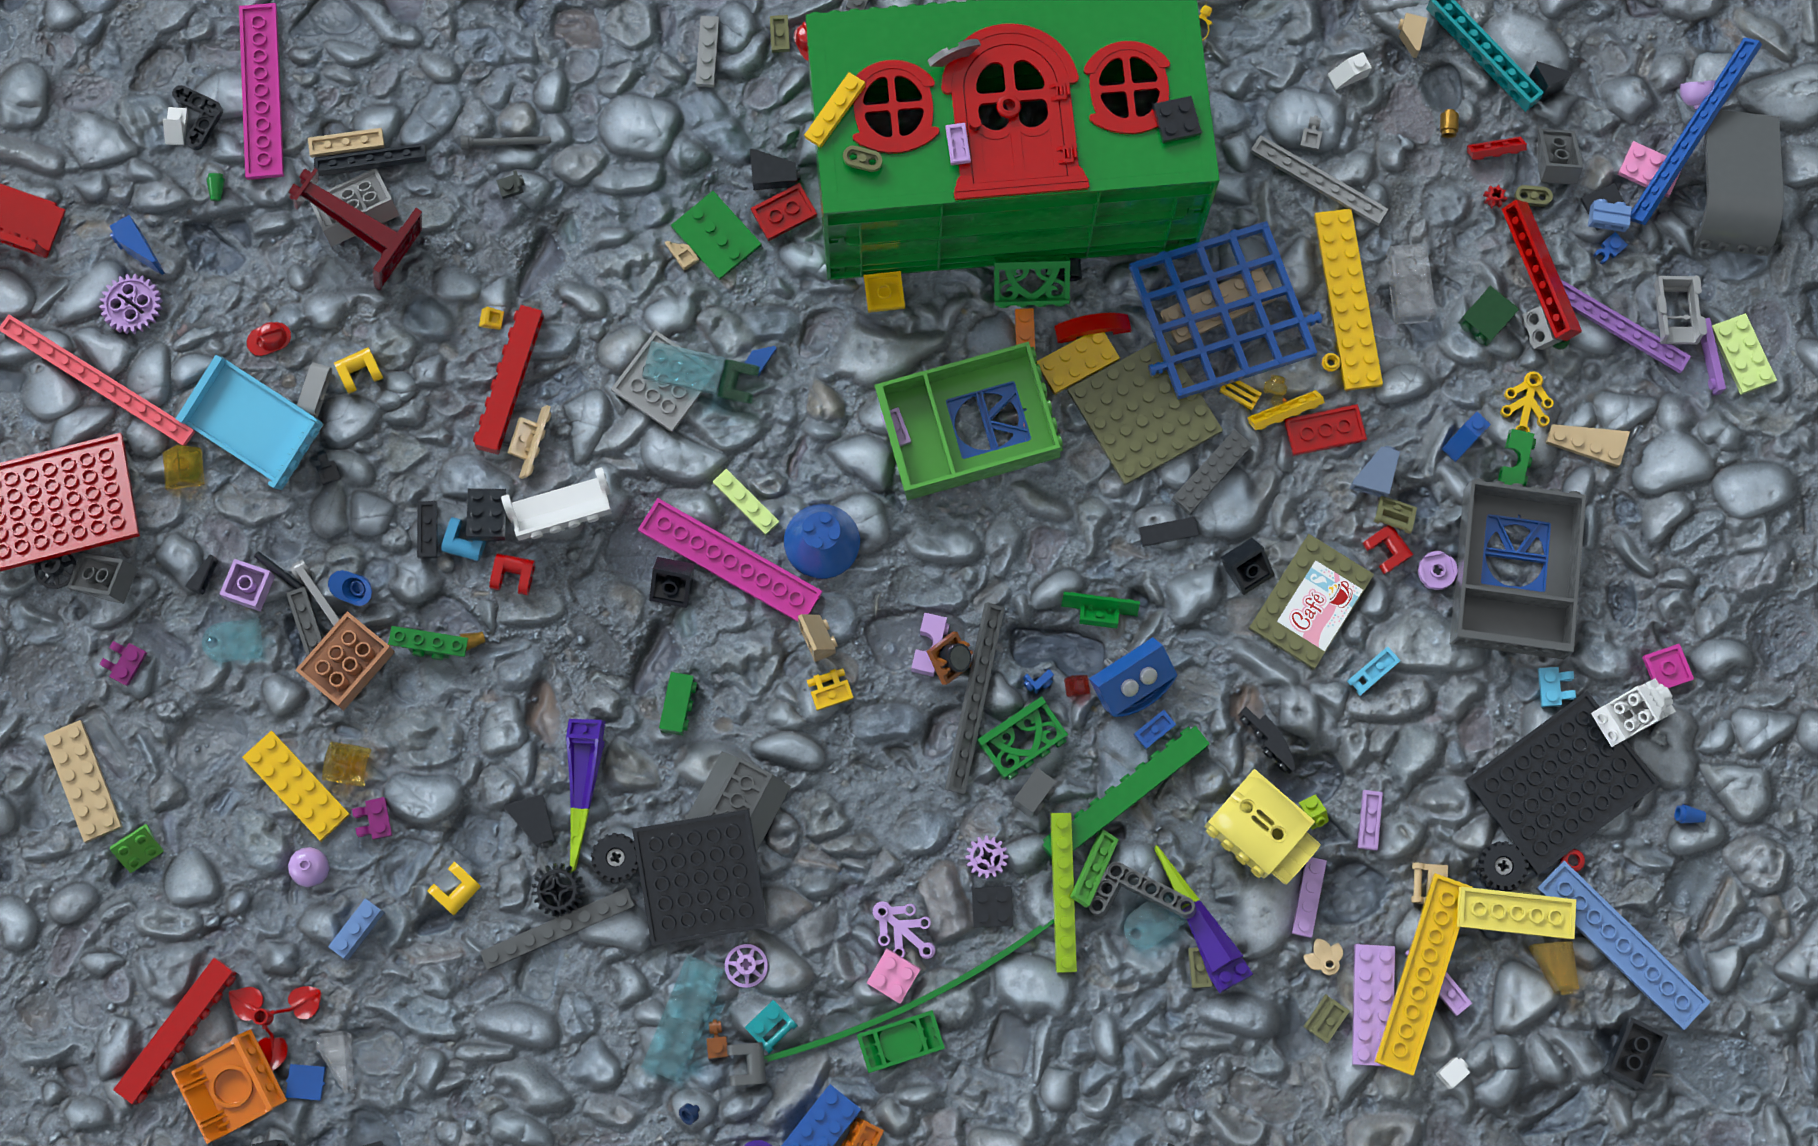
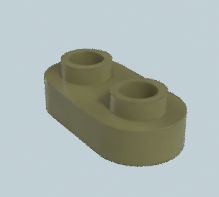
[843,146,882,172]
[1514,185,1553,207]

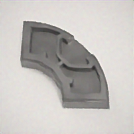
[928,39,981,67]

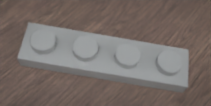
[696,16,719,88]

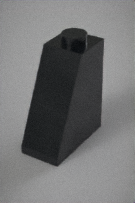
[750,149,801,190]
[504,794,556,849]

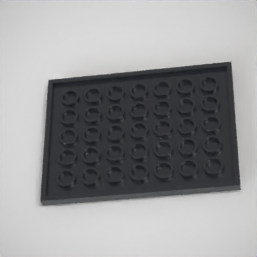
[1464,691,1660,875]

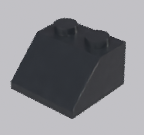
[1220,538,1275,595]
[649,557,695,608]

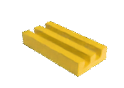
[1219,380,1262,410]

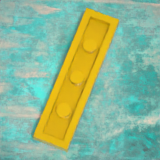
[804,72,866,148]
[1247,390,1325,430]

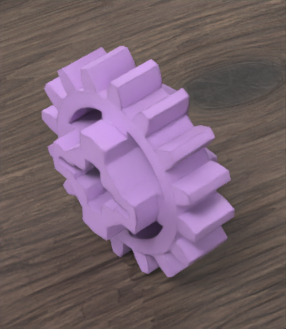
[965,835,1008,879]

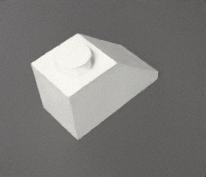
[1327,52,1372,91]

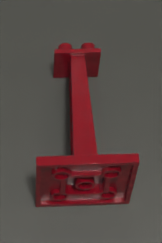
[288,168,422,290]

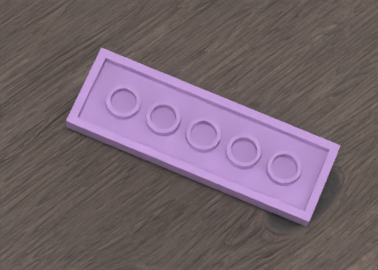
[1352,944,1395,1067]

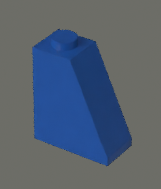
[1442,411,1491,462]

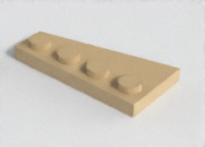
[1545,424,1630,468]

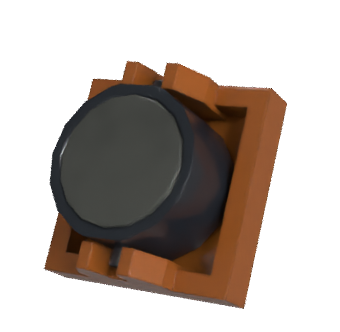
[926,632,973,685]

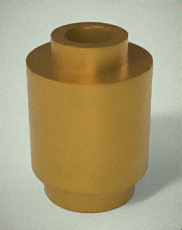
[1440,109,1459,138]

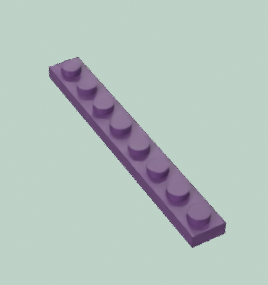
[1560,279,1691,373]

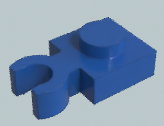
[1593,232,1628,264]

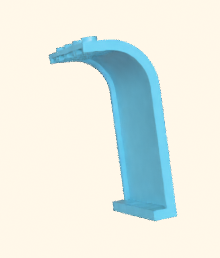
[175,355,324,490]

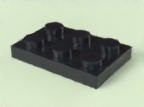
[466,488,506,541]

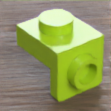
[1298,794,1329,830]

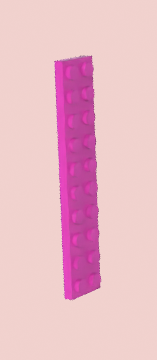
[239,3,284,180]
[638,498,822,623]

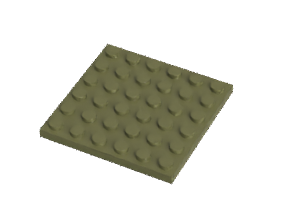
[1067,337,1223,486]

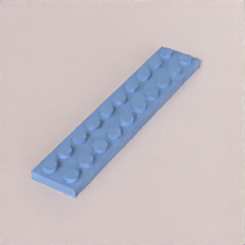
[1536,861,1710,1031]

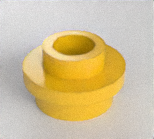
[1321,353,1341,372]

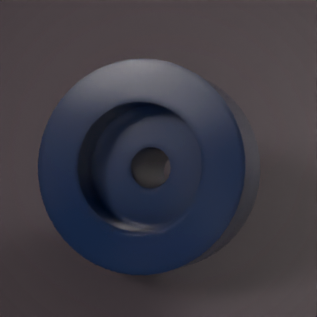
[679,1103,700,1125]

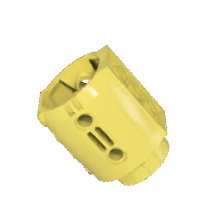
[1204,769,1321,885]

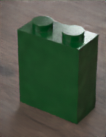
[1458,285,1519,346]

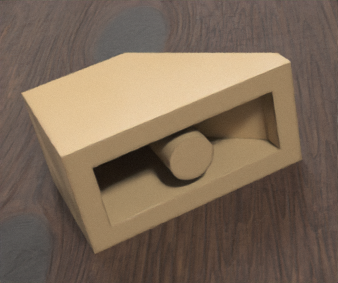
[1397,13,1427,58]

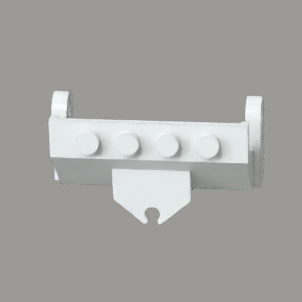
[501,467,612,541]

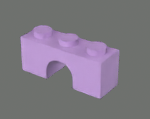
[911,613,950,677]

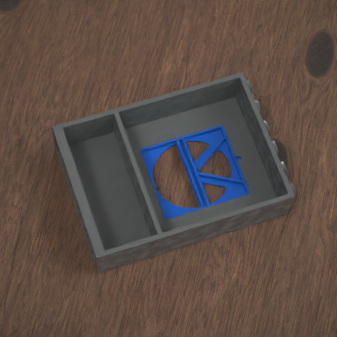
[1449,478,1586,660]

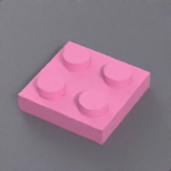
[867,948,921,1004]

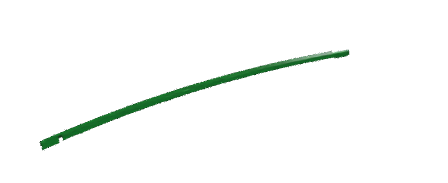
[764,918,1054,1062]

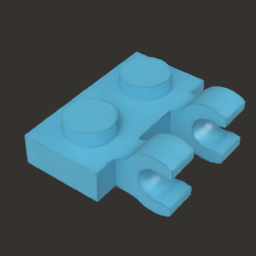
[1538,667,1576,707]

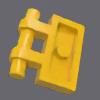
[806,668,854,711]

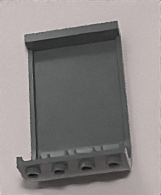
[1693,110,1784,256]

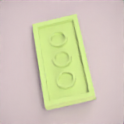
[1712,313,1777,395]

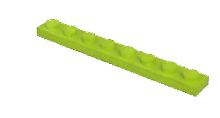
[1050,813,1077,973]

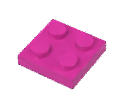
[1642,643,1694,689]

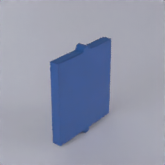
[286,1064,326,1100]

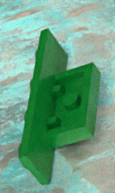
[1061,592,1140,629]
[388,626,469,660]

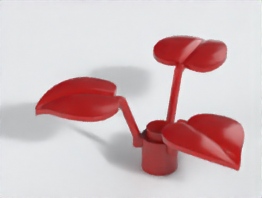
[229,986,322,1072]

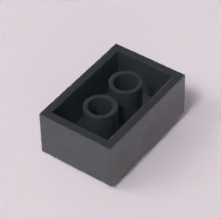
[1603,1017,1668,1091]

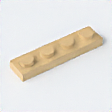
[308,128,385,158]

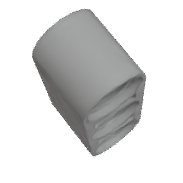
[297,362,332,418]

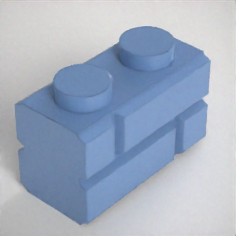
[1588,199,1632,232]

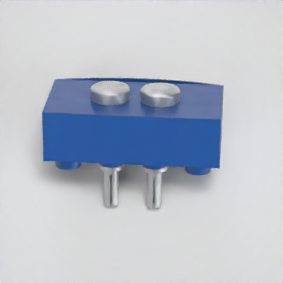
[1089,637,1178,717]

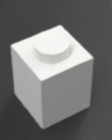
[1436,1057,1470,1089]

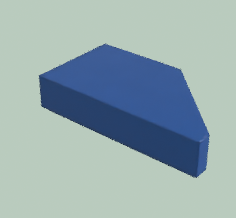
[742,346,777,377]

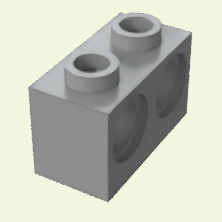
[1522,305,1562,350]

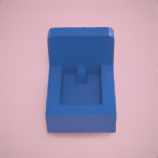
[1023,669,1054,693]

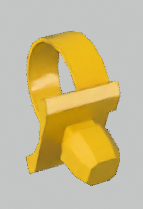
[1199,5,1214,41]

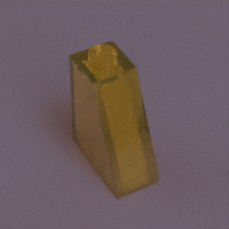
[1529,941,1579,995]

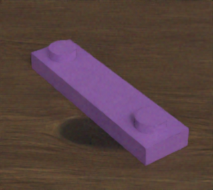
[1701,318,1726,395]

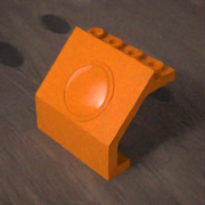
[171,1029,287,1144]

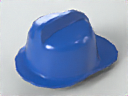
[328,570,372,606]

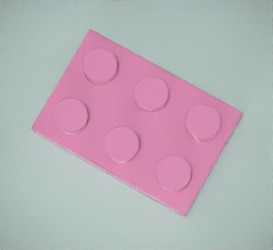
[1617,141,1681,197]

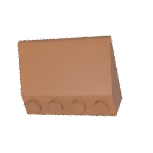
[295,611,395,711]

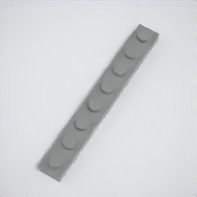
[1250,135,1388,226]

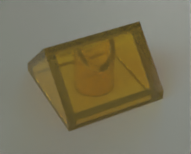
[163,445,205,490]

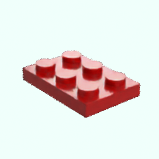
[750,183,817,241]

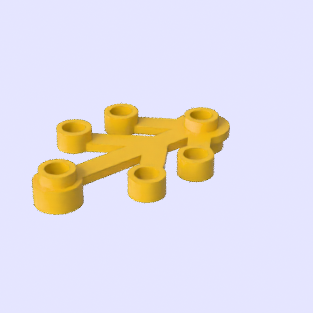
[1500,371,1554,432]

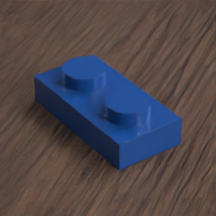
[1134,710,1176,749]

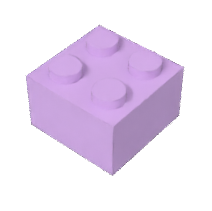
[220,559,275,612]

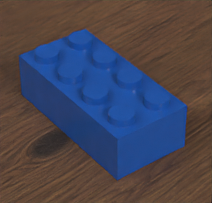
[782,1084,861,1146]

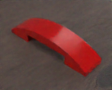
[1054,313,1132,343]

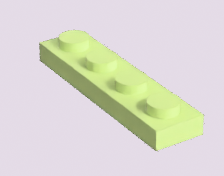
[713,469,779,536]

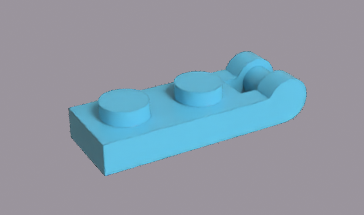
[1347,646,1401,696]

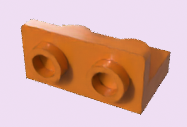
[841,1117,884,1146]

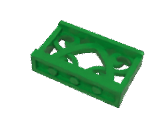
[994,255,1070,308]
[977,696,1068,780]

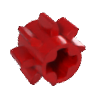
[1483,185,1507,209]

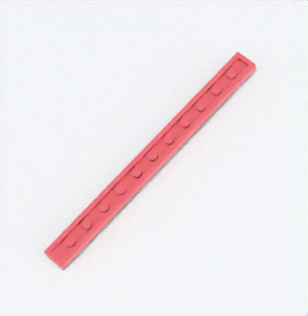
[0,315,195,447]

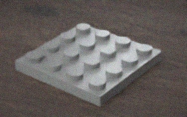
[611,330,717,433]

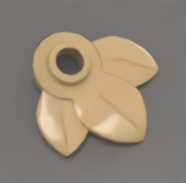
[1304,939,1343,976]

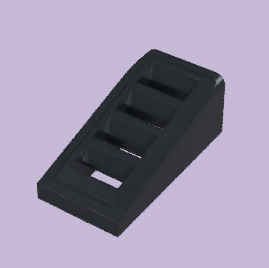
[185,554,218,595]

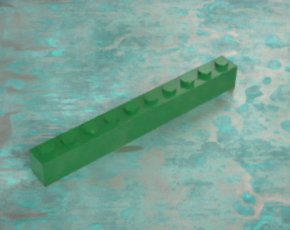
[1042,726,1210,859]

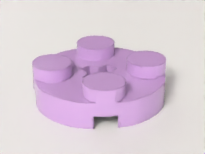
[1418,551,1458,590]

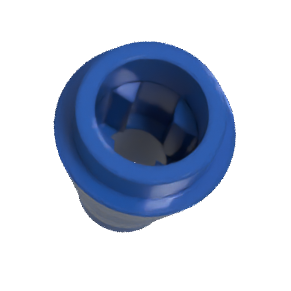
[1674,804,1706,824]

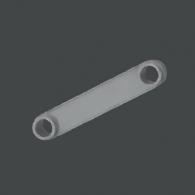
[290,559,340,626]

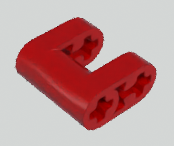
[1362,525,1414,575]
[489,553,536,595]

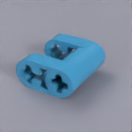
[441,517,486,561]

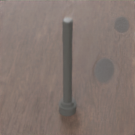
[461,135,551,150]

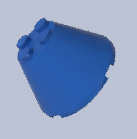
[784,504,860,579]

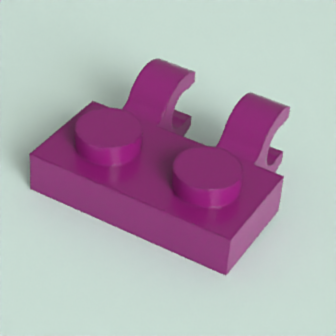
[99,641,147,687]
[352,797,393,840]

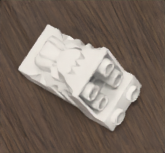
[1591,678,1676,747]

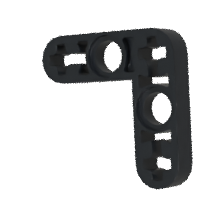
[172,85,223,150]

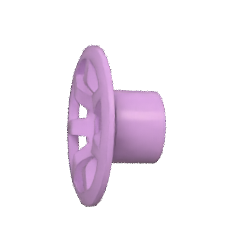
[725,944,768,988]

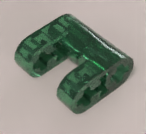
[717,359,760,404]

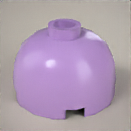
[1680,81,1716,109]
[288,847,329,887]

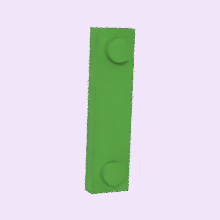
[1070,829,1119,907]

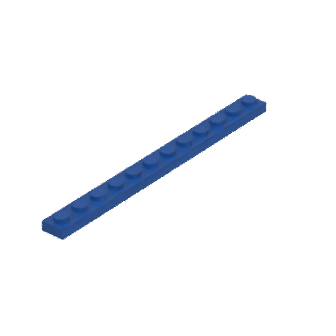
[1630,37,1762,225]

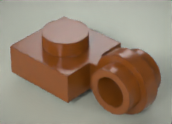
[706,1019,729,1059]

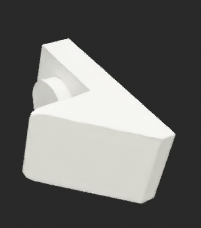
[163,107,189,145]

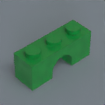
[1498,429,1536,487]

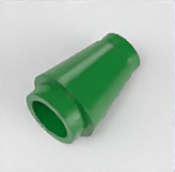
[206,173,225,201]

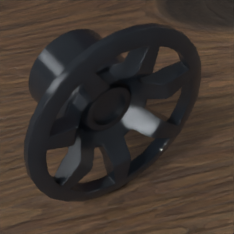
[34,554,76,589]

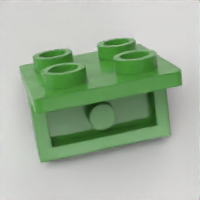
[110,824,164,873]

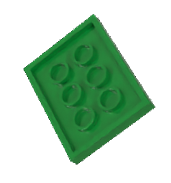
[671,191,762,280]

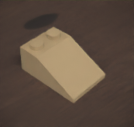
[798,614,838,662]

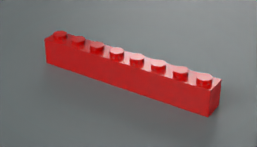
[1501,200,1582,341]
[473,305,544,455]
[113,958,237,1105]

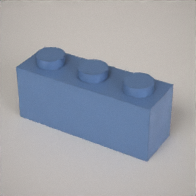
[328,898,385,960]

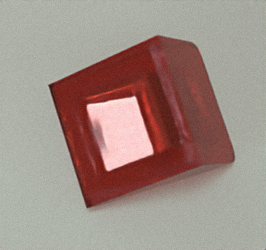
[1064,675,1090,697]

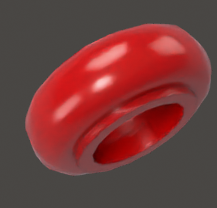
[996,95,1021,119]
[1560,849,1585,872]

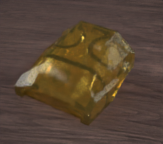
[322,741,371,787]

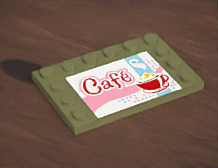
[1248,534,1374,670]

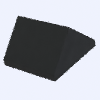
[1529,61,1572,101]

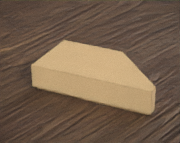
[665,241,700,271]

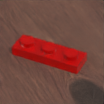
[1467,136,1527,160]

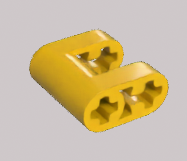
[334,347,383,394]
[427,861,481,915]

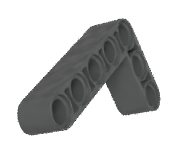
[1089,862,1196,919]

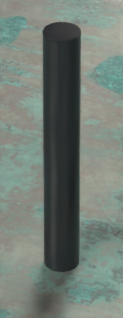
[254,551,304,589]

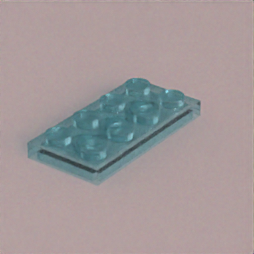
[642,341,725,395]

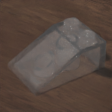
[317,1031,356,1094]

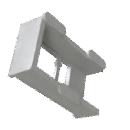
[1654,275,1707,345]

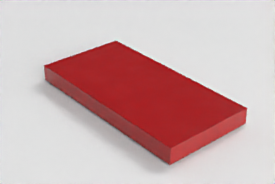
[1284,404,1367,456]

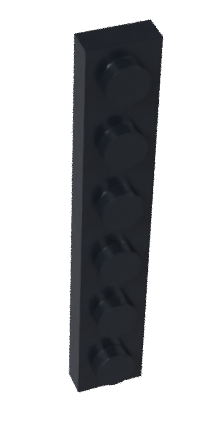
[314,143,427,176]

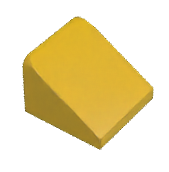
[479,307,504,330]

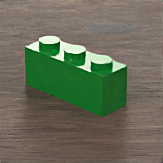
[659,672,697,736]

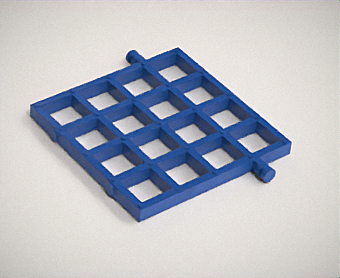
[1129,221,1322,400]

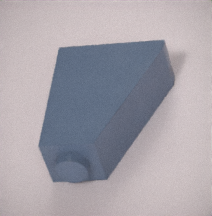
[1349,446,1400,497]

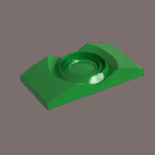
[857,1010,945,1073]

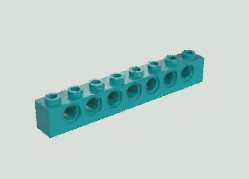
[1426,0,1544,112]

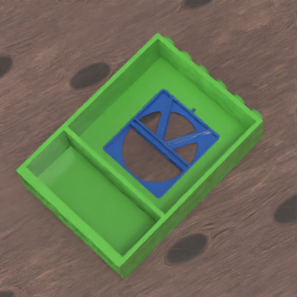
[875,342,1063,501]

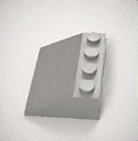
[310,168,399,247]

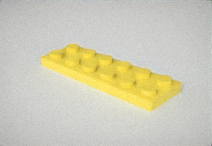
[1457,887,1576,940]

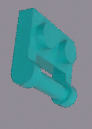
[744,1000,798,1053]

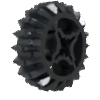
[532,863,585,916]

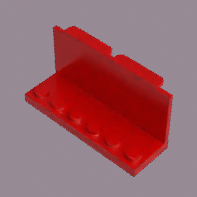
[0,183,66,259]

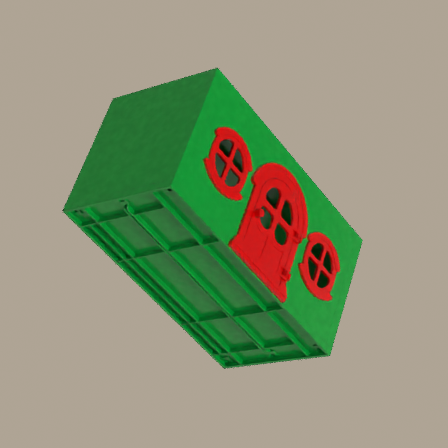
[806,0,1220,280]

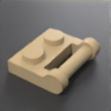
[1411,863,1448,904]

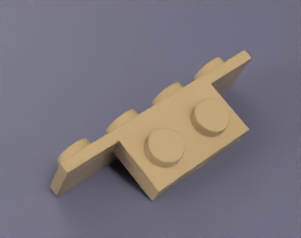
[507,405,551,479]

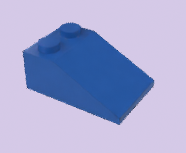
[110,215,165,275]

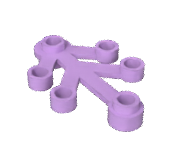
[873,901,936,959]

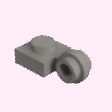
[1300,115,1322,151]

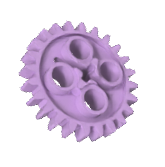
[99,274,163,334]

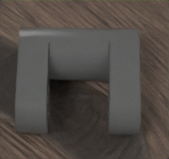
[727,1042,767,1086]

